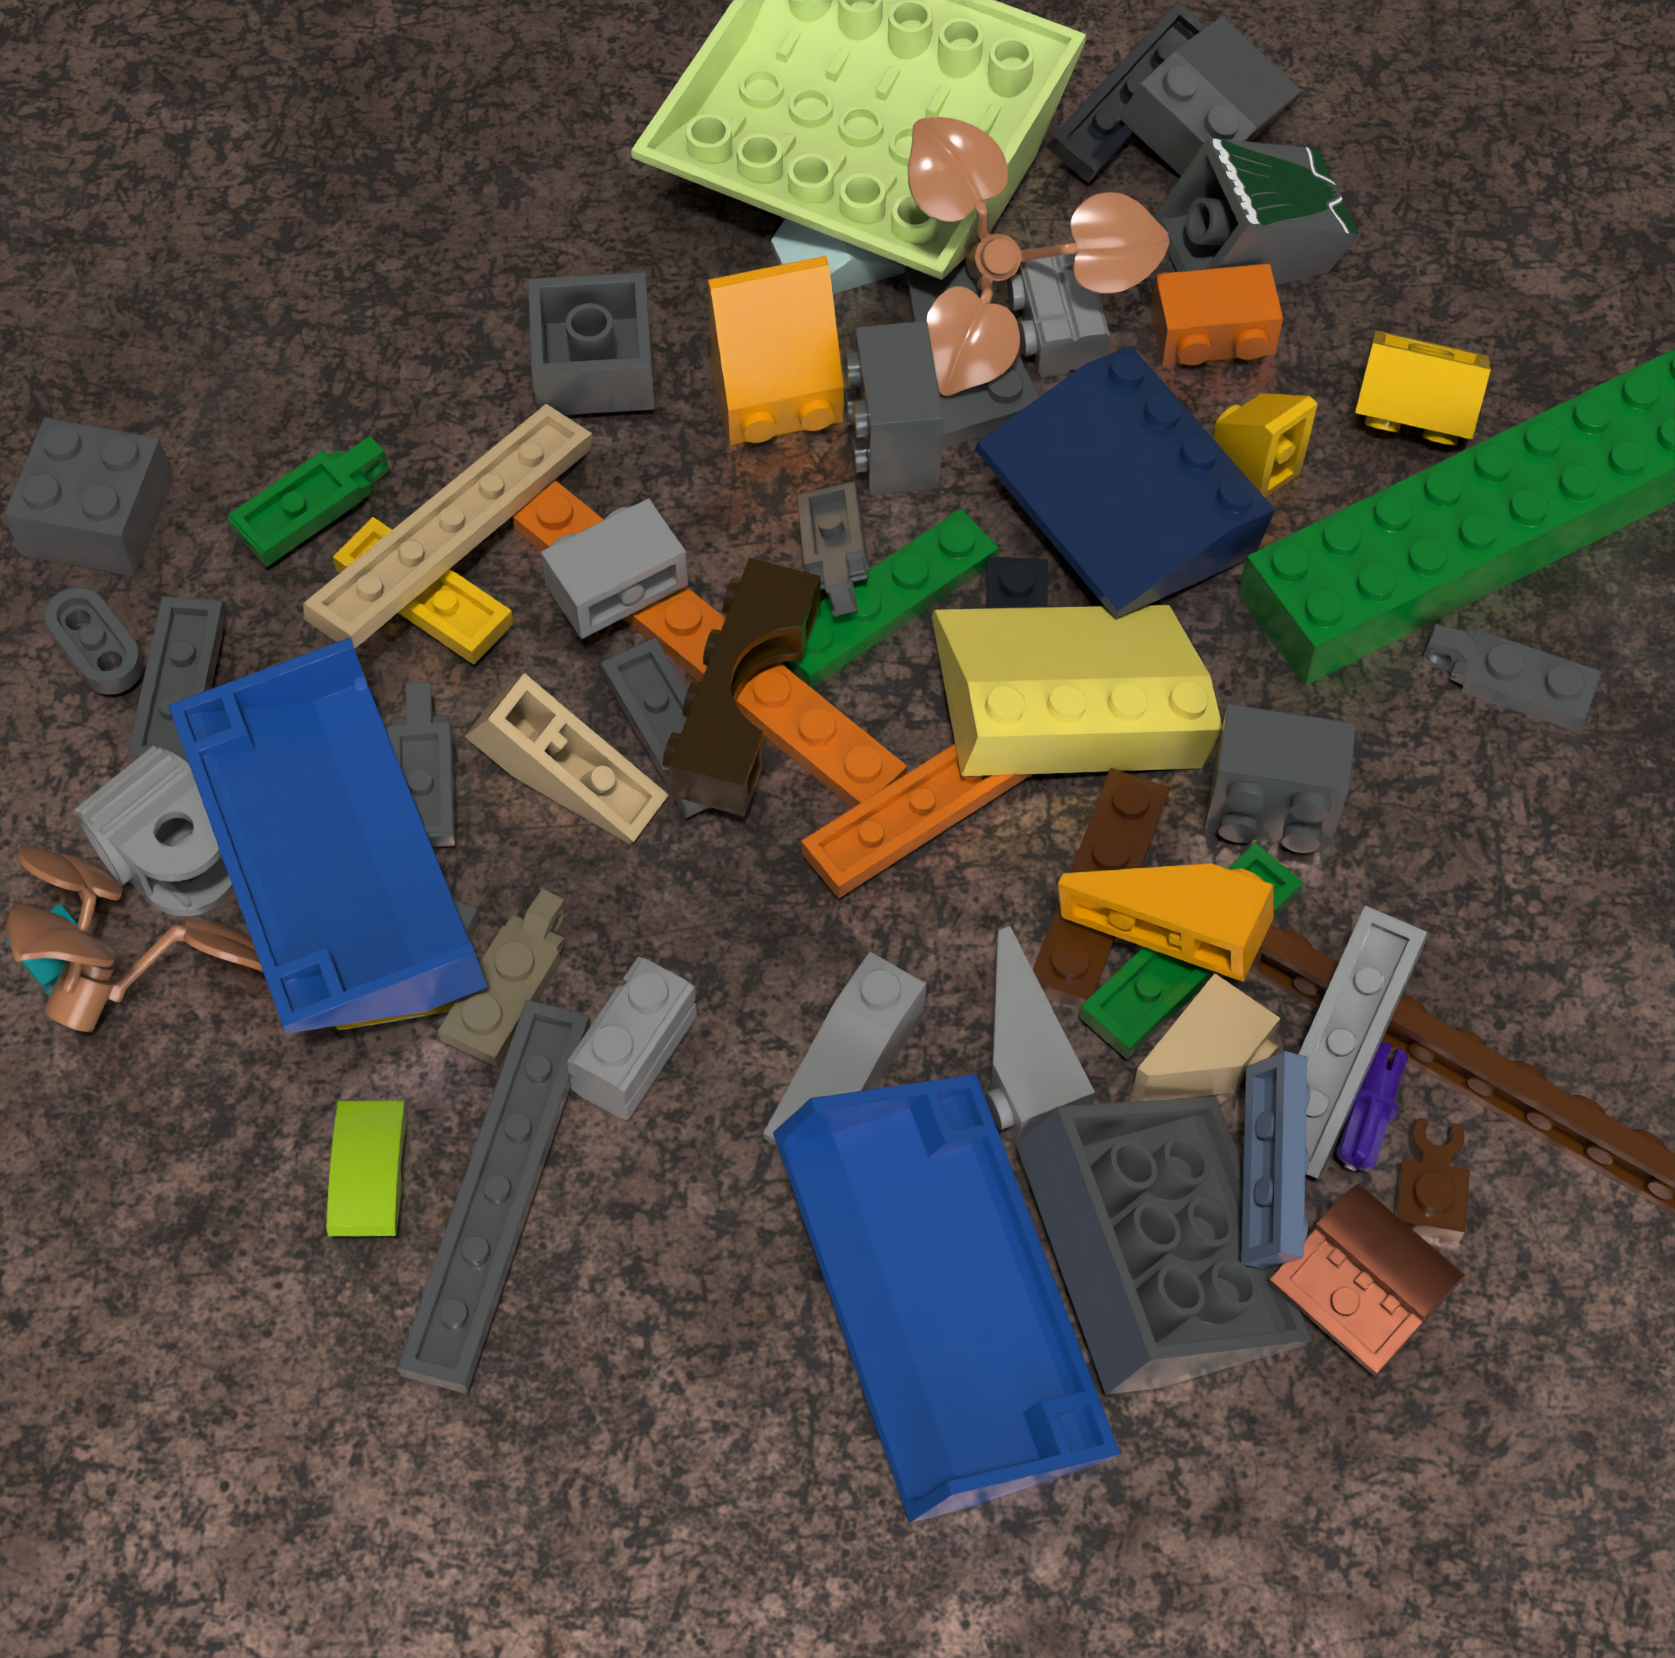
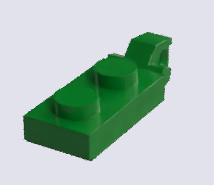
[227,436,390,567]

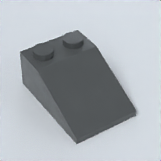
[1118,16,1302,176]

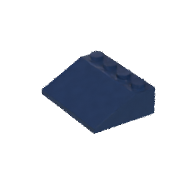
[975,346,1275,619]

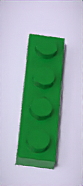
[785,508,999,688]
[1079,843,1304,1059]

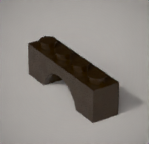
[662,557,821,816]

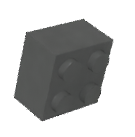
[528,272,655,415]
[844,321,944,495]
[3,417,173,577]
[1204,704,1356,853]

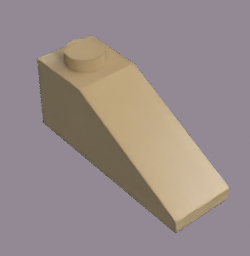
[464,673,668,844]

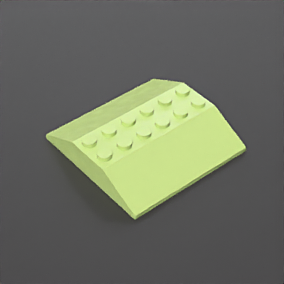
[631,0,1086,280]

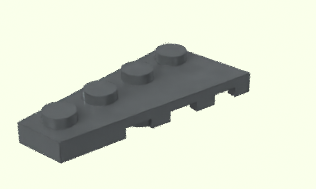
[904,258,1040,449]

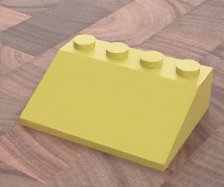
[932,605,1222,776]

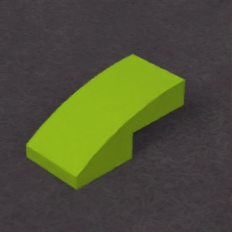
[326,1100,407,1236]

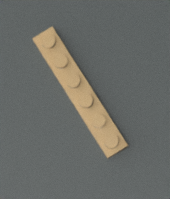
[303,404,592,648]

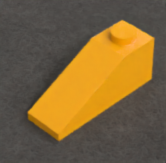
[1058,863,1274,982]

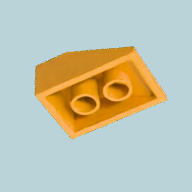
[708,256,844,446]

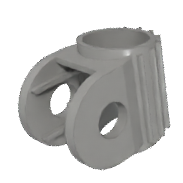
[73,745,234,916]

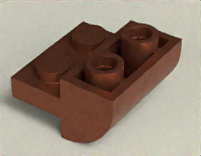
[1270,1183,1466,1377]

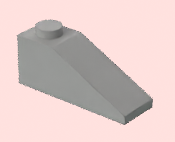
[985,926,1095,1144]
[763,952,926,1147]

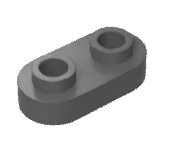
[44,587,143,694]

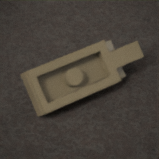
[438,889,568,1067]

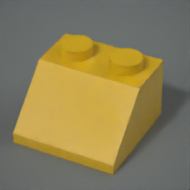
[1355,330,1491,445]

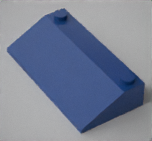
[168,638,488,1033]
[773,1074,1121,1523]

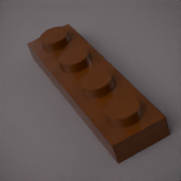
[1033,768,1170,1009]

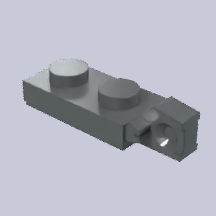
[797,481,869,616]
[1422,624,1602,732]
[387,682,455,847]

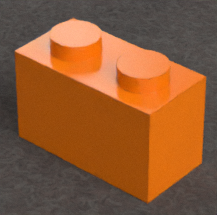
[1150,263,1283,366]

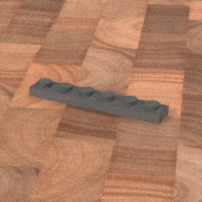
[397,1000,591,1394]

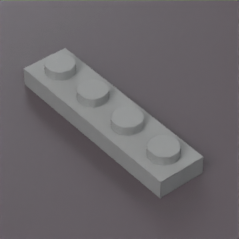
[1299,906,1429,1179]

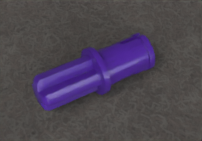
[1337,1042,1408,1171]

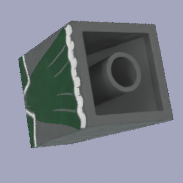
[1153,138,1359,286]

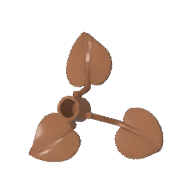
[907,117,1170,396]
[6,846,263,1032]

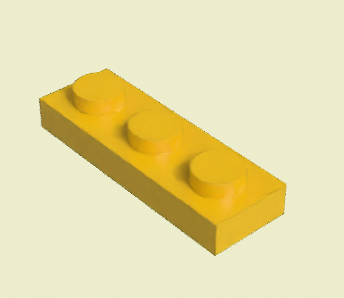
[333,517,514,665]

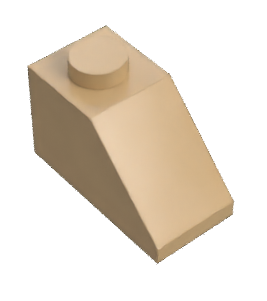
[1132,973,1280,1101]

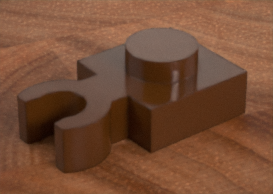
[1394,1118,1470,1242]

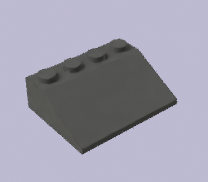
[1016,1097,1312,1395]

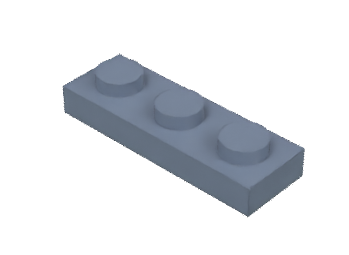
[1241,1051,1310,1269]

